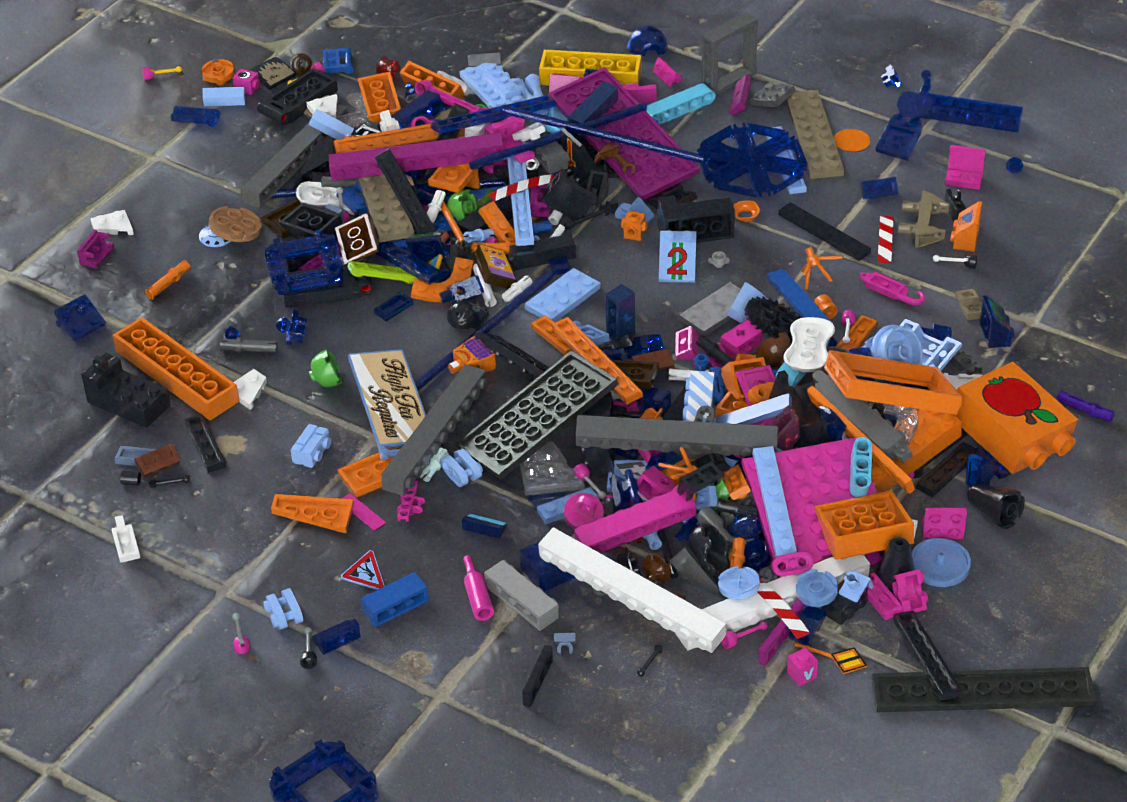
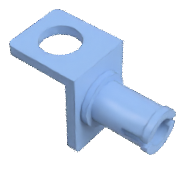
[839,570,874,603]

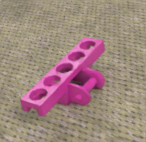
[397,481,425,522]

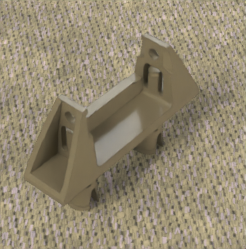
[898,190,949,248]

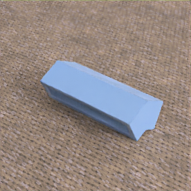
[203,87,246,107]
[308,109,354,140]

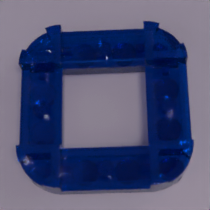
[264,230,344,295]
[269,739,378,802]

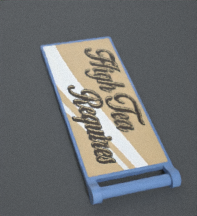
[348,349,426,460]

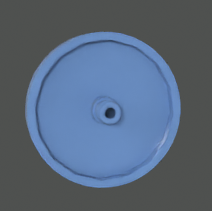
[912,538,971,587]

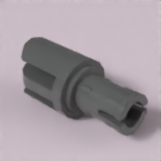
[697,507,734,546]

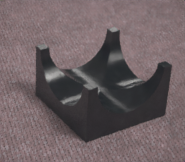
[768,370,885,448]

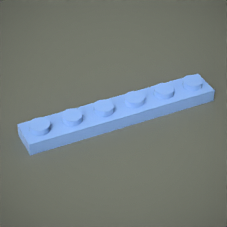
[752,446,797,558]

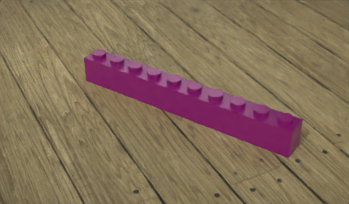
[329,133,505,181]

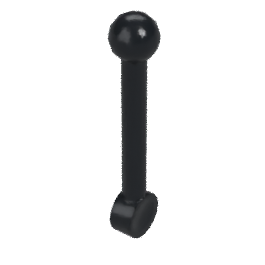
[149,475,190,488]
[637,645,663,677]

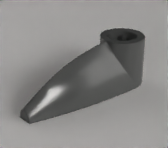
[670,546,721,594]

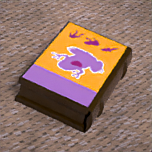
[473,244,518,289]

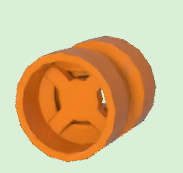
[814,294,838,319]

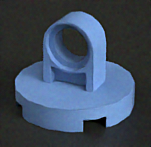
[796,569,838,610]

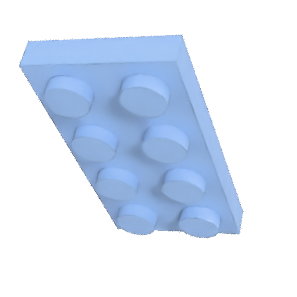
[525,268,601,322]

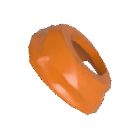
[733,200,760,222]

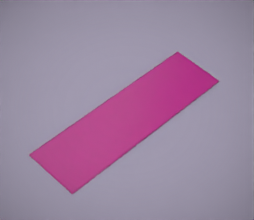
[341,493,386,530]

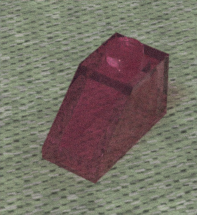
[770,405,800,451]

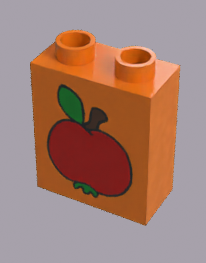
[955,362,1079,474]

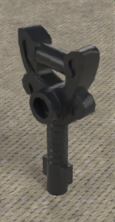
[597,333,635,355]

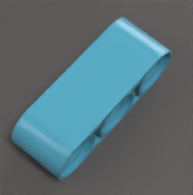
[850,437,872,497]

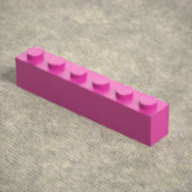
[574,488,696,553]

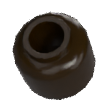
[290,53,312,75]

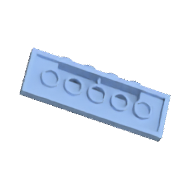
[459,63,528,117]

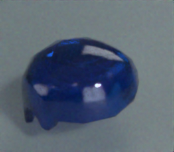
[742,539,770,571]

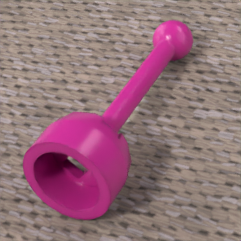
[721,622,768,649]

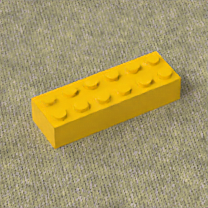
[539,50,642,86]

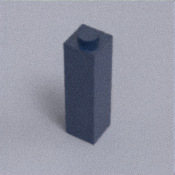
[568,81,618,136]

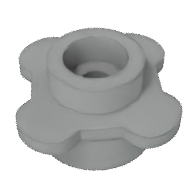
[708,251,730,268]

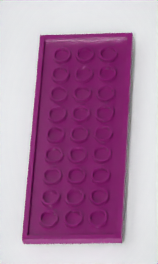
[548,67,700,200]

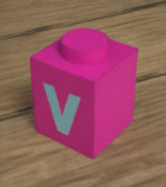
[787,647,818,687]

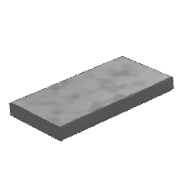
[678,282,741,336]

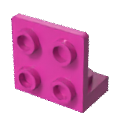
[945,145,985,190]
[921,508,967,539]

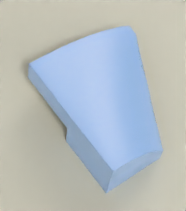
[727,282,768,323]

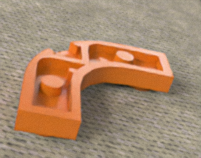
[410,257,474,302]

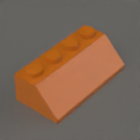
[358,72,403,125]

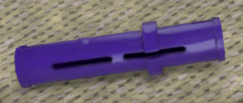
[1056,390,1115,423]

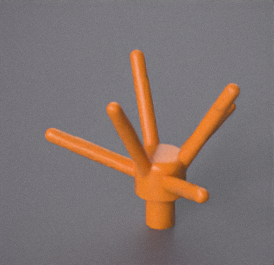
[801,246,843,290]
[658,447,698,501]

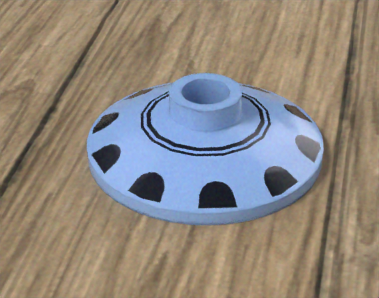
[199,225,231,247]

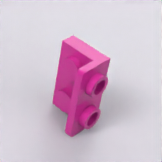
[485,116,525,140]

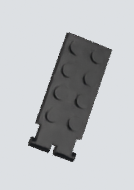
[475,331,550,379]

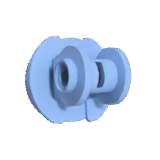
[860,325,923,382]

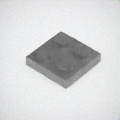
[749,83,796,107]

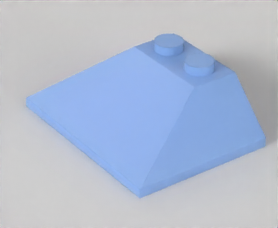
[900,319,962,371]

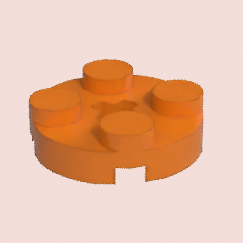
[202,59,235,86]

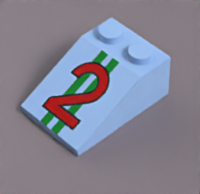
[659,230,696,283]

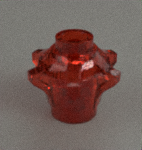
[376,56,401,77]

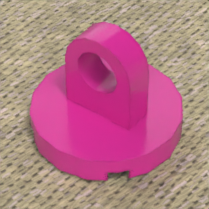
[563,493,604,529]

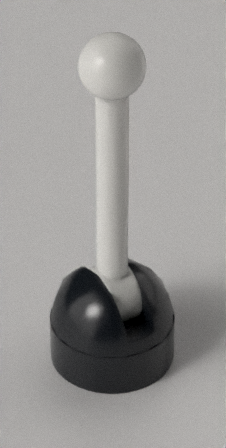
[933,254,977,269]

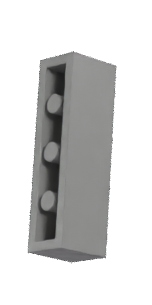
[484,560,559,631]

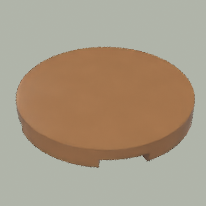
[209,206,262,242]

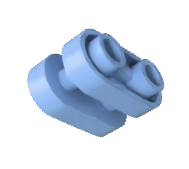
[440,448,483,487]
[263,588,303,630]

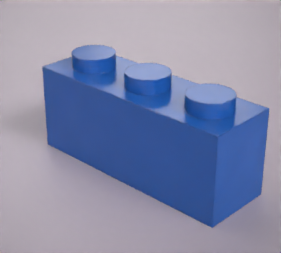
[361,572,429,627]

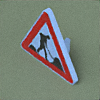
[341,550,384,590]

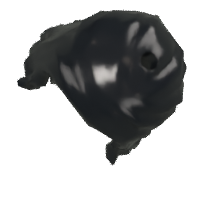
[447,299,489,331]
[689,524,731,578]

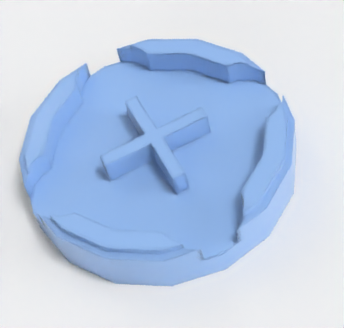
[718,566,760,600]

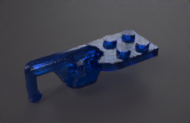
[876,70,933,161]

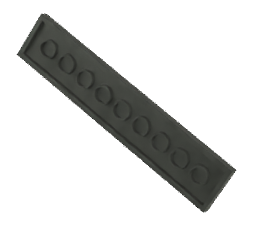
[872,667,1096,712]

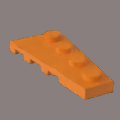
[271,494,354,533]

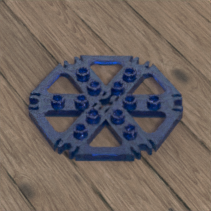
[697,123,807,197]

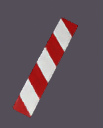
[489,174,554,201]
[878,216,893,263]
[757,577,810,639]

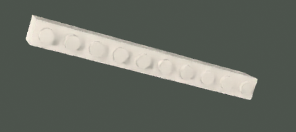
[538,527,726,653]
[675,555,870,651]

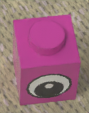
[233,69,260,95]

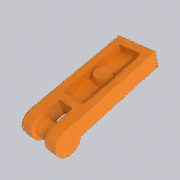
[478,201,516,243]

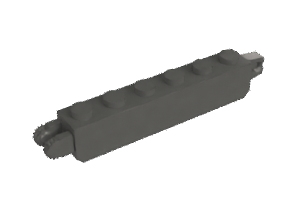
[812,370,912,463]

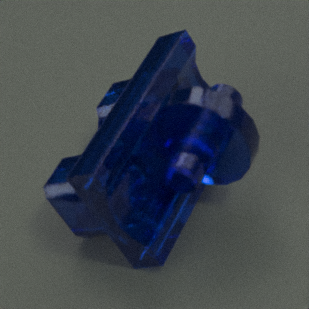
[276,309,307,346]

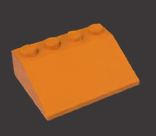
[814,490,914,560]

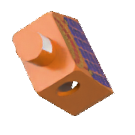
[448,336,496,374]

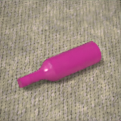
[463,555,494,621]

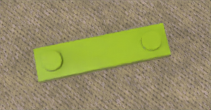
[347,261,422,284]

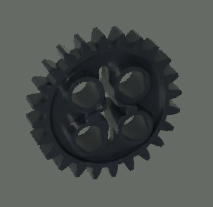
[744,296,800,339]

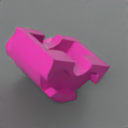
[892,569,928,613]

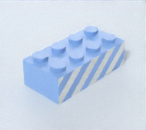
[683,371,714,422]

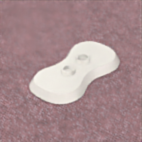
[296,181,366,215]
[784,317,835,372]

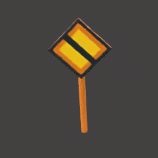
[794,642,867,674]

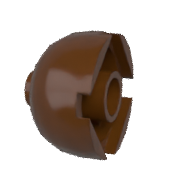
[755,332,792,368]

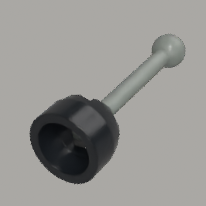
[300,627,317,669]

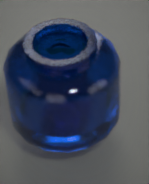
[730,514,762,541]

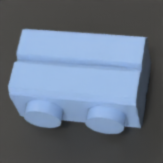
[290,424,331,468]

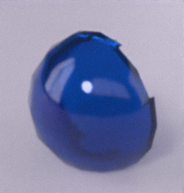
[627,25,668,56]

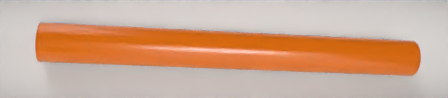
[441,200,464,242]

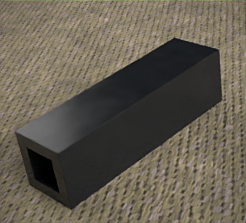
[507,234,576,271]

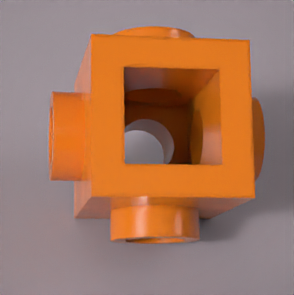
[621,211,648,241]

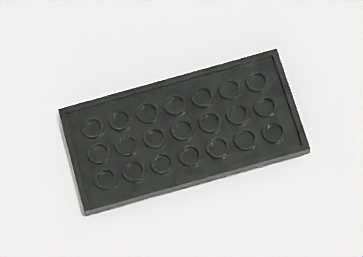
[455,351,619,480]

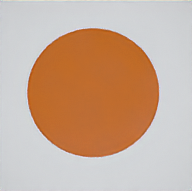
[833,129,870,152]

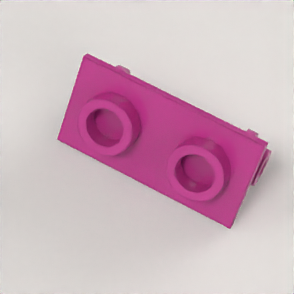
[653,57,682,87]

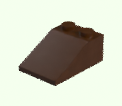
[335,213,379,266]

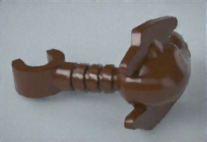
[594,143,636,175]
[642,553,671,585]

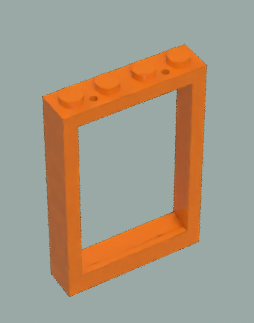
[824,350,963,415]

